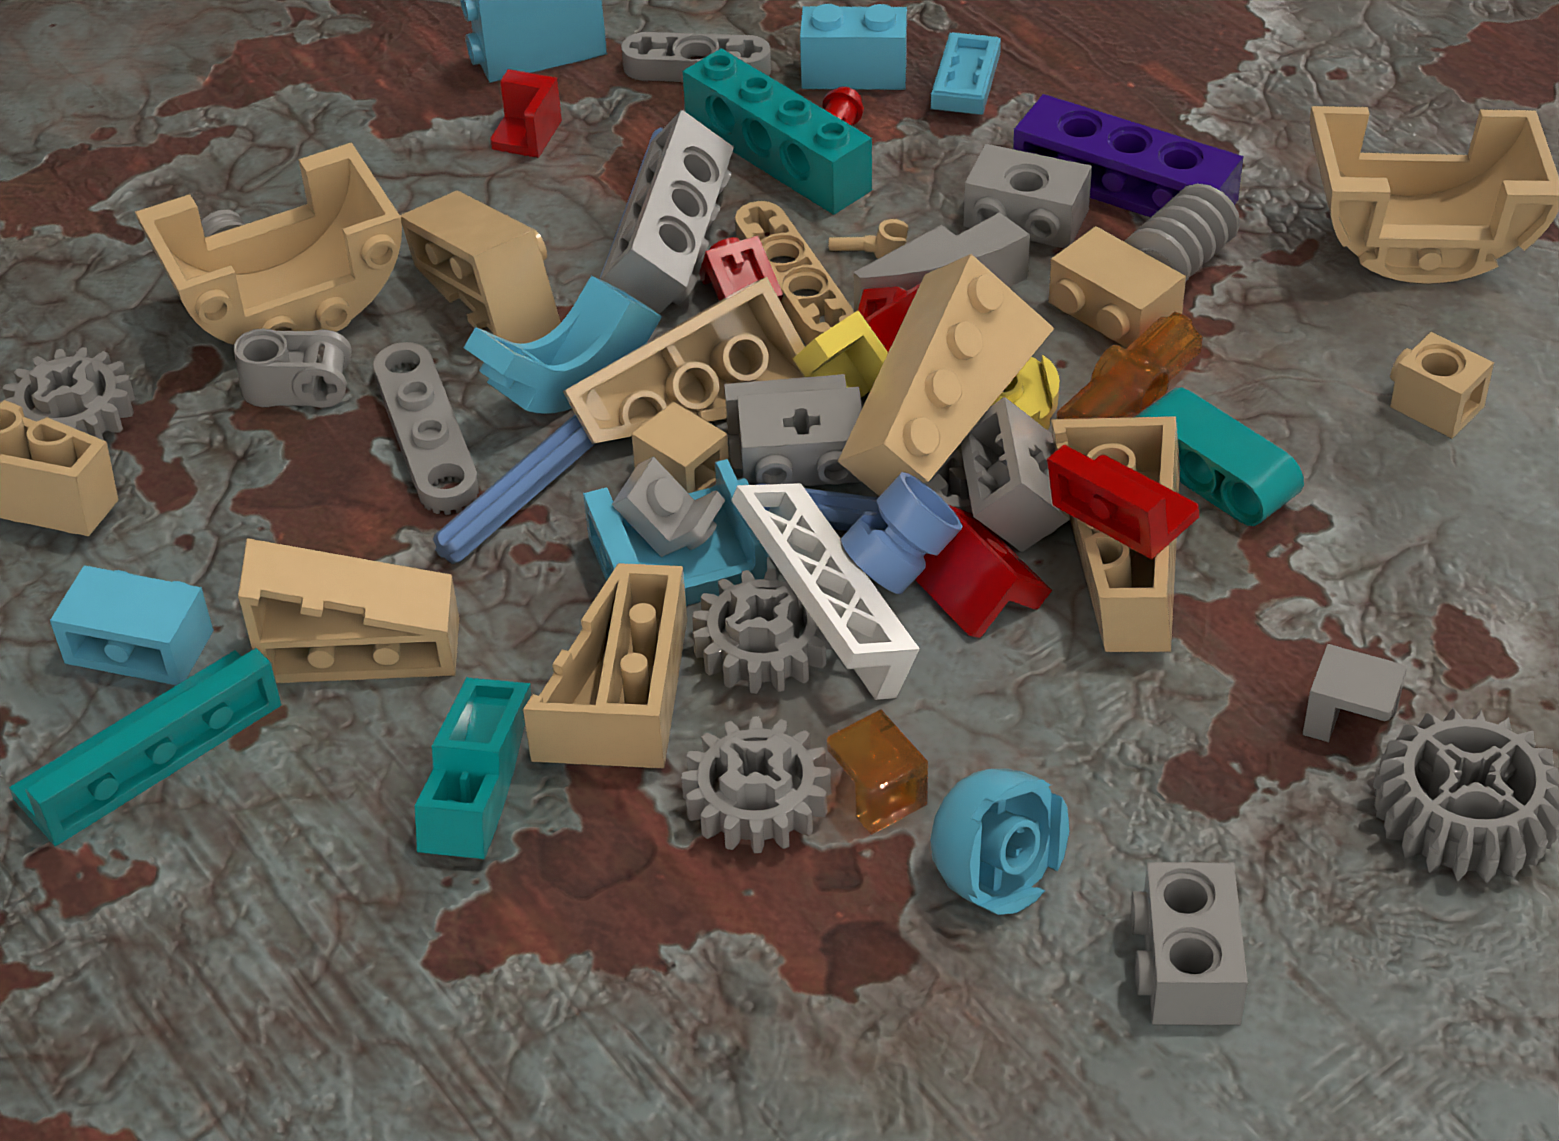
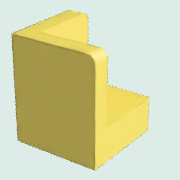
[792,310,888,398]

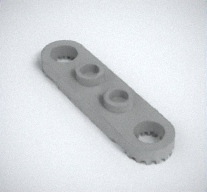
[373,342,479,515]

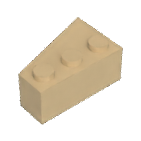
[400,190,561,344]
[238,538,459,683]
[523,563,687,768]

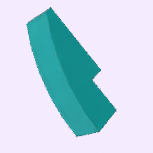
[414,677,531,859]

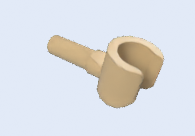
[829,219,908,259]

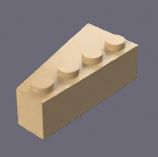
[0,400,118,536]

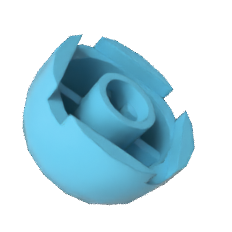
[930,768,1070,915]

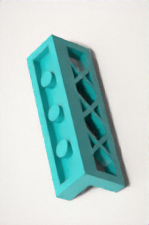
[9,648,282,847]

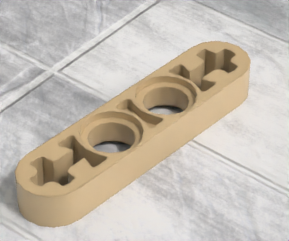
[735,201,854,346]

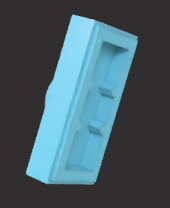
[931,32,1001,115]

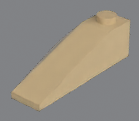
[563,277,805,444]

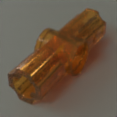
[1057,311,1203,419]

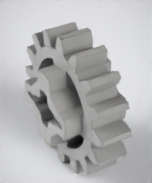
[0,347,135,440]
[692,569,833,694]
[682,717,831,853]

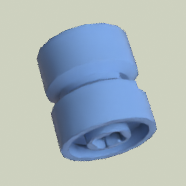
[841,472,963,594]

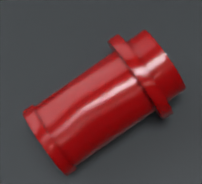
[822,87,864,126]

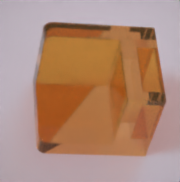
[827,709,928,835]

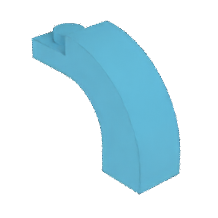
[464,275,662,414]

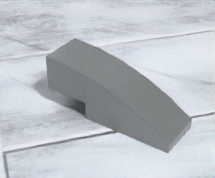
[853,212,1030,312]

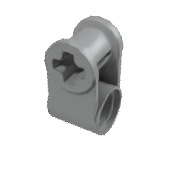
[234,328,352,408]

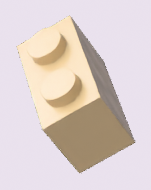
[1049,226,1186,354]

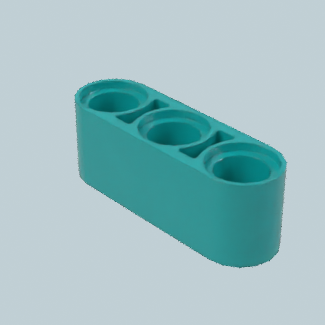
[1133,387,1304,526]

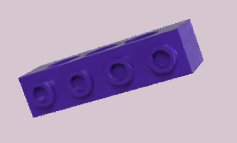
[1013,94,1244,217]

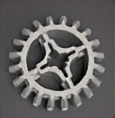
[1373,708,1559,883]

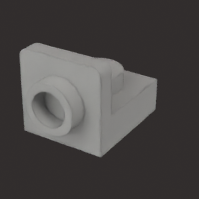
[612,456,725,557]

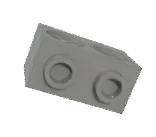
[1131,862,1248,1025]

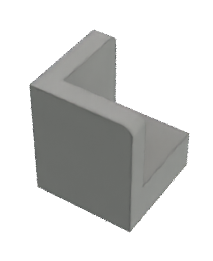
[1303,644,1407,742]

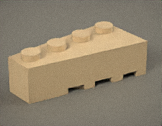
[837,254,1055,496]
[1051,417,1180,652]

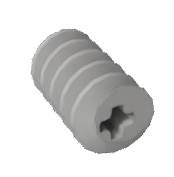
[1124,183,1240,282]

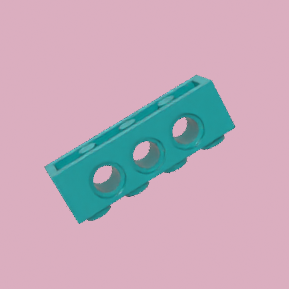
[682,48,872,215]

